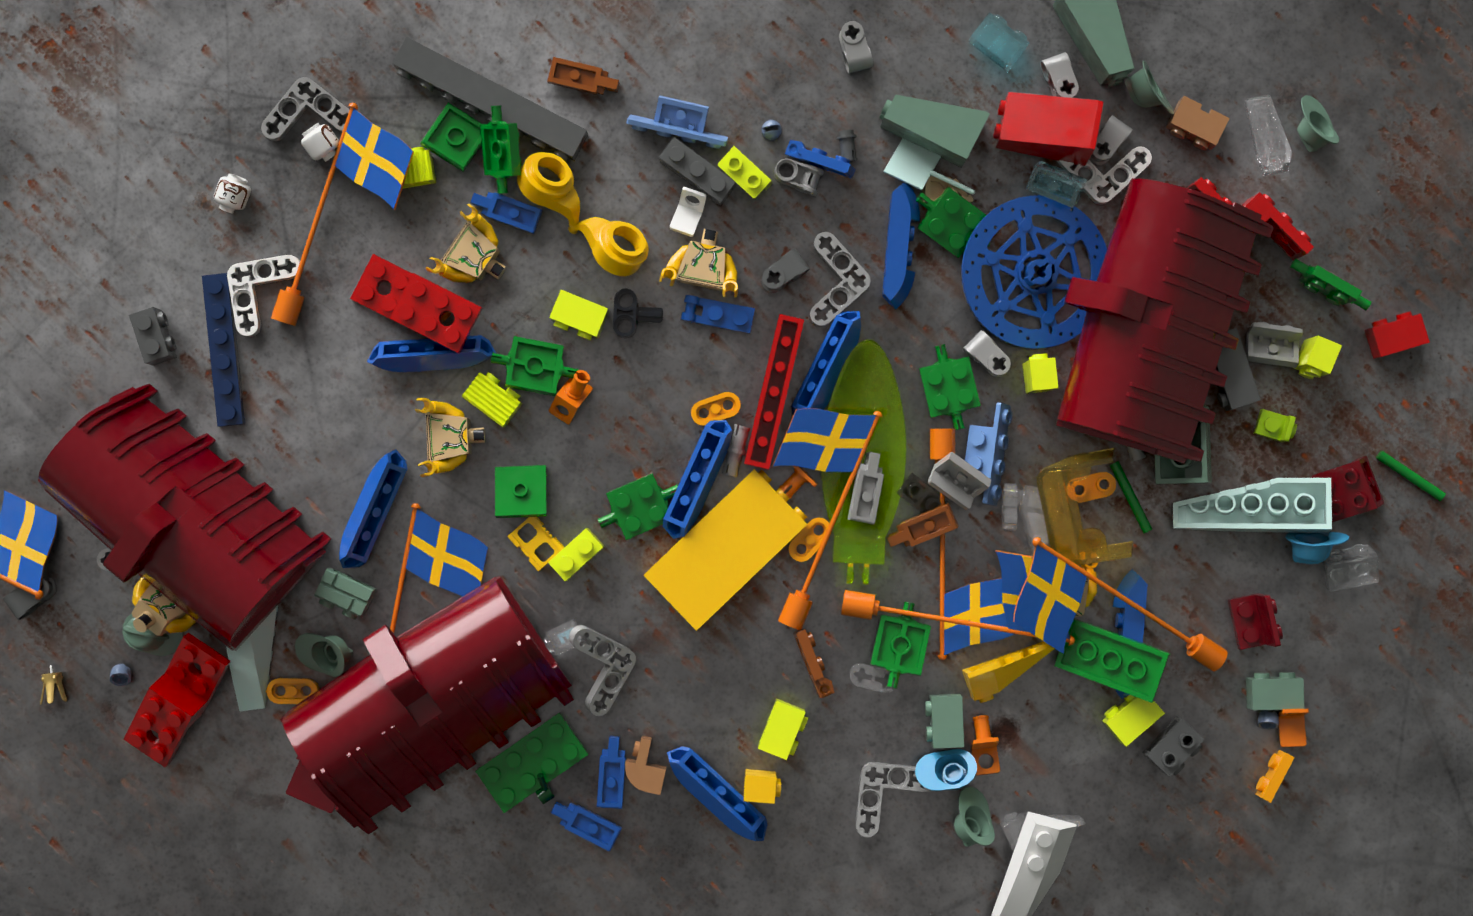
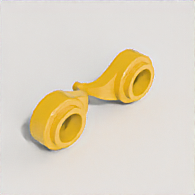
[517,152,649,276]

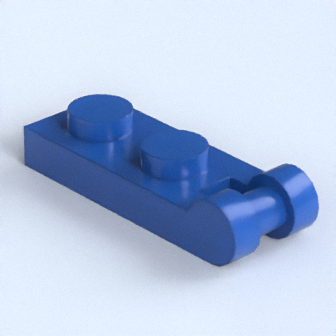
[680,295,755,334]

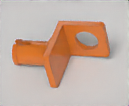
[549,370,593,425]
[779,466,818,498]
[971,715,1000,776]

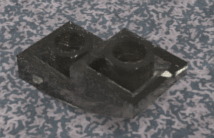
[896,473,950,514]

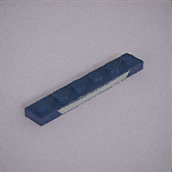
[202,273,245,427]

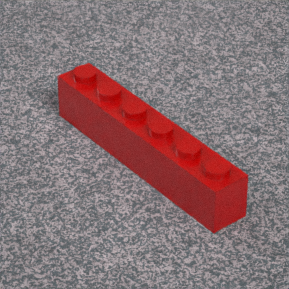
[744,314,804,470]

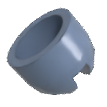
[762,120,782,141]
[110,663,131,686]
[1258,710,1279,729]

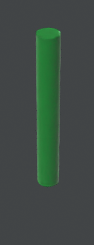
[1376,450,1446,501]
[1110,461,1152,534]

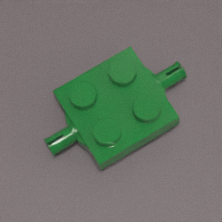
[480,105,521,194]
[916,186,990,258]
[1290,258,1372,311]
[491,336,578,396]
[919,344,981,430]
[598,473,678,540]
[870,602,931,689]

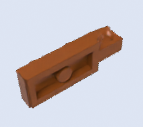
[547,57,620,95]
[887,503,959,547]
[793,629,834,699]

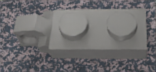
[848,452,884,525]

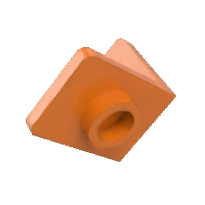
[1277,709,1309,747]

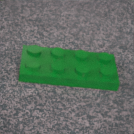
[1054,618,1170,703]
[475,712,589,813]

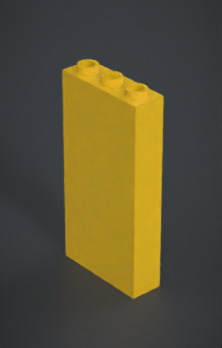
[644,469,807,631]

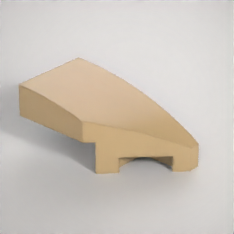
[922,176,973,203]

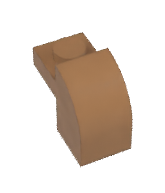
[625,736,667,795]

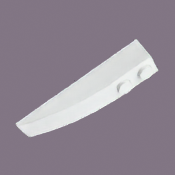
[991,812,1077,916]

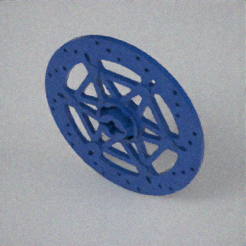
[961,195,1107,349]

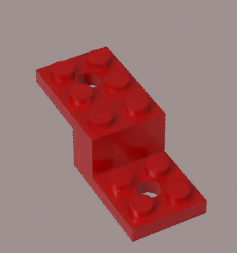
[1187,177,1314,260]
[350,254,483,354]
[123,633,231,768]

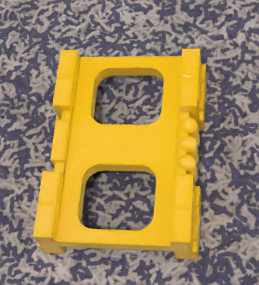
[507,517,565,572]

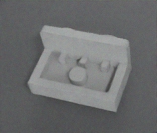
[1246,322,1303,368]
[928,452,992,510]

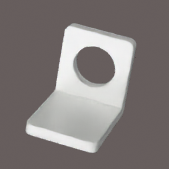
[669,187,707,237]

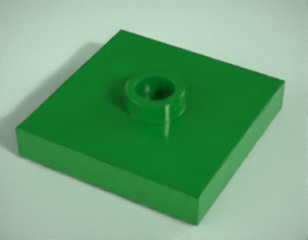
[420,102,482,172]
[495,465,547,518]

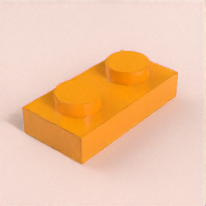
[1255,750,1295,803]

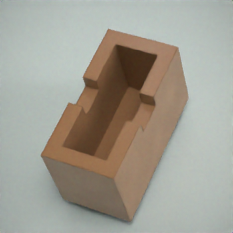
[1165,96,1230,150]

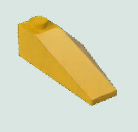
[962,641,1055,703]

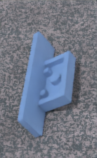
[627,95,728,149]
[965,402,1012,506]

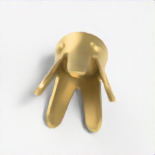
[40,666,67,705]

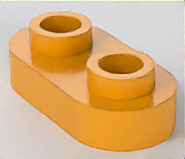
[691,392,741,426]
[1065,472,1116,503]
[789,518,830,562]
[266,678,319,704]

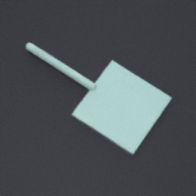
[883,138,975,195]

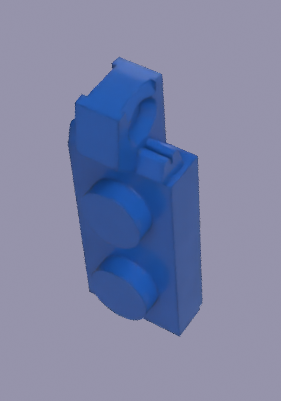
[785,140,855,179]
[470,192,543,234]
[597,736,626,809]
[551,802,622,851]

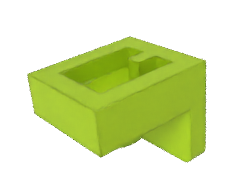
[1253,409,1297,442]

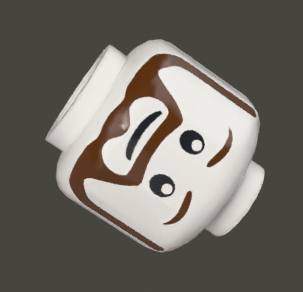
[301,123,339,162]
[214,174,251,213]

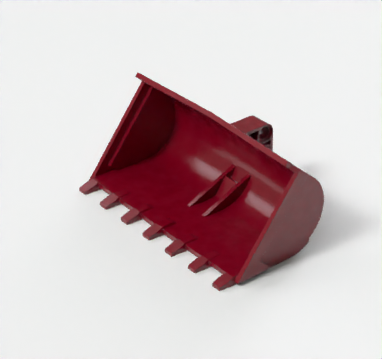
[1056,178,1274,463]
[38,384,331,651]
[280,576,574,835]

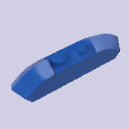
[882,183,920,310]
[791,311,861,415]
[367,335,496,372]
[663,420,732,539]
[339,449,407,568]
[1113,569,1148,699]
[667,746,767,841]

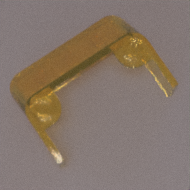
[1037,448,1134,566]

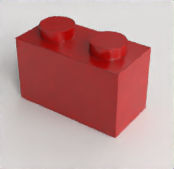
[1364,311,1430,359]

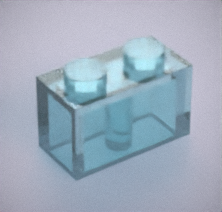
[969,12,1030,72]
[1026,161,1088,208]

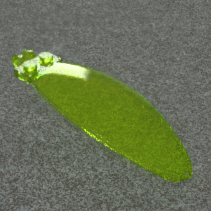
[821,339,906,585]

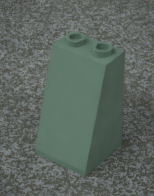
[1053,0,1134,87]
[879,95,990,168]

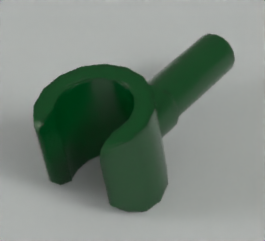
[536,773,554,804]

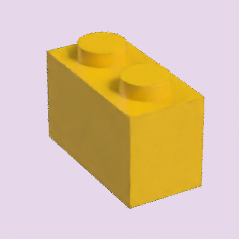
[743,769,781,804]

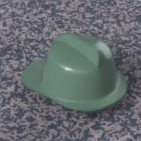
[1125,60,1174,115]
[1297,95,1339,152]
[122,613,183,656]
[295,633,353,677]
[954,787,995,847]

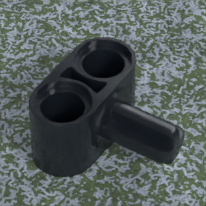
[613,288,663,339]

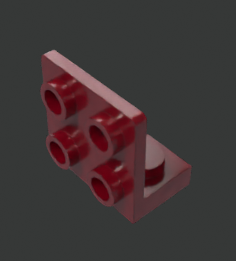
[1312,456,1384,522]
[1228,593,1283,650]
[286,755,336,813]

